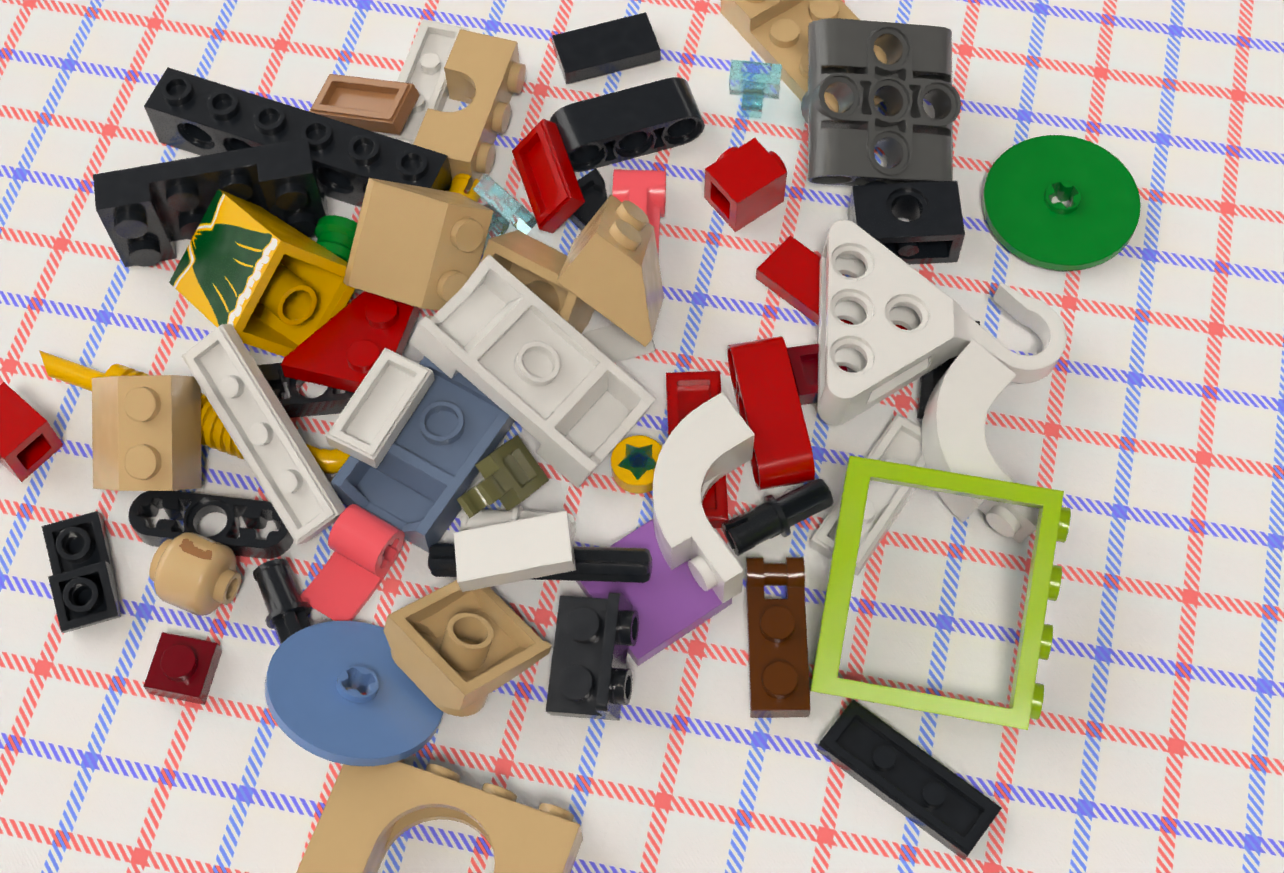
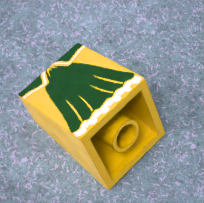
[169,189,355,357]

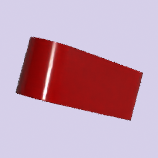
[727,336,815,490]

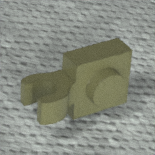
[456,435,549,518]

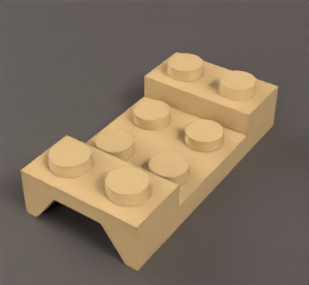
[720,0,887,113]

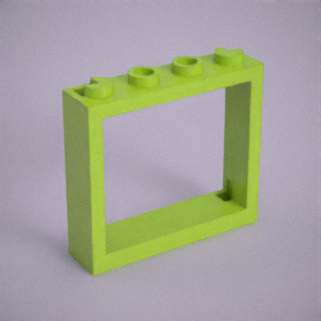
[810,456,1071,730]

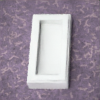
[325,348,435,469]
[454,511,576,592]

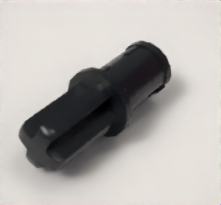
[721,479,834,556]
[253,559,311,644]

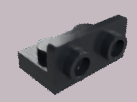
[546,592,639,721]

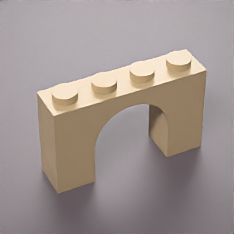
[296,759,583,873]

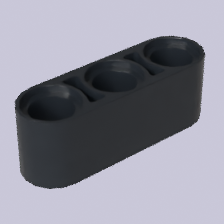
[550,77,705,172]

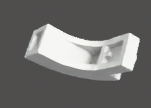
[921,339,1039,544]
[653,392,755,603]

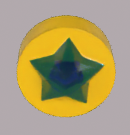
[611,435,662,494]

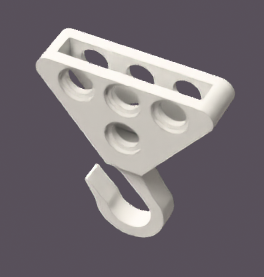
[817,220,1067,426]

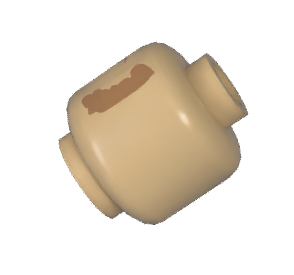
[149,532,241,616]

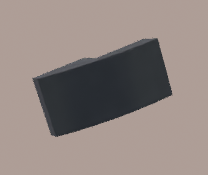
[41,511,121,633]

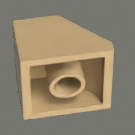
[343,178,493,311]
[557,194,664,347]
[481,230,594,334]
[92,375,202,491]

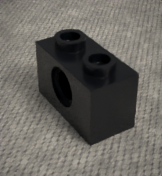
[847,181,965,265]

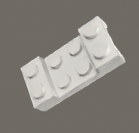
[409,255,656,488]

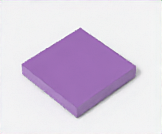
[576,519,732,666]

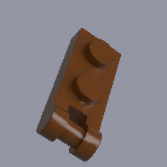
[745,557,811,718]

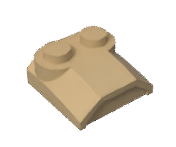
[383,580,552,717]

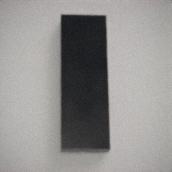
[817,700,1002,861]

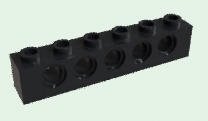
[144,67,452,207]

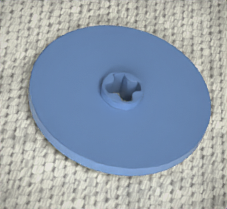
[265,621,443,767]

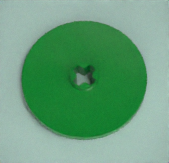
[982,135,1141,271]

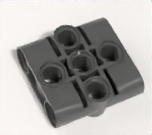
[801,18,961,186]

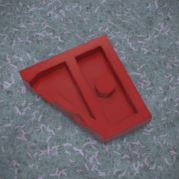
[281,291,419,393]

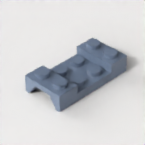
[331,356,515,553]

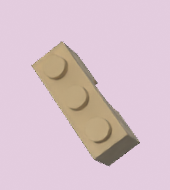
[413,29,526,191]

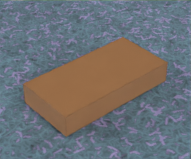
[309,74,420,135]

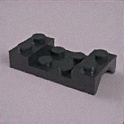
[93,138,328,267]

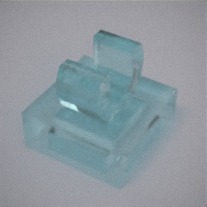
[729,60,782,119]
[473,174,537,239]

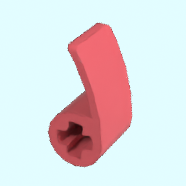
[300,504,405,621]

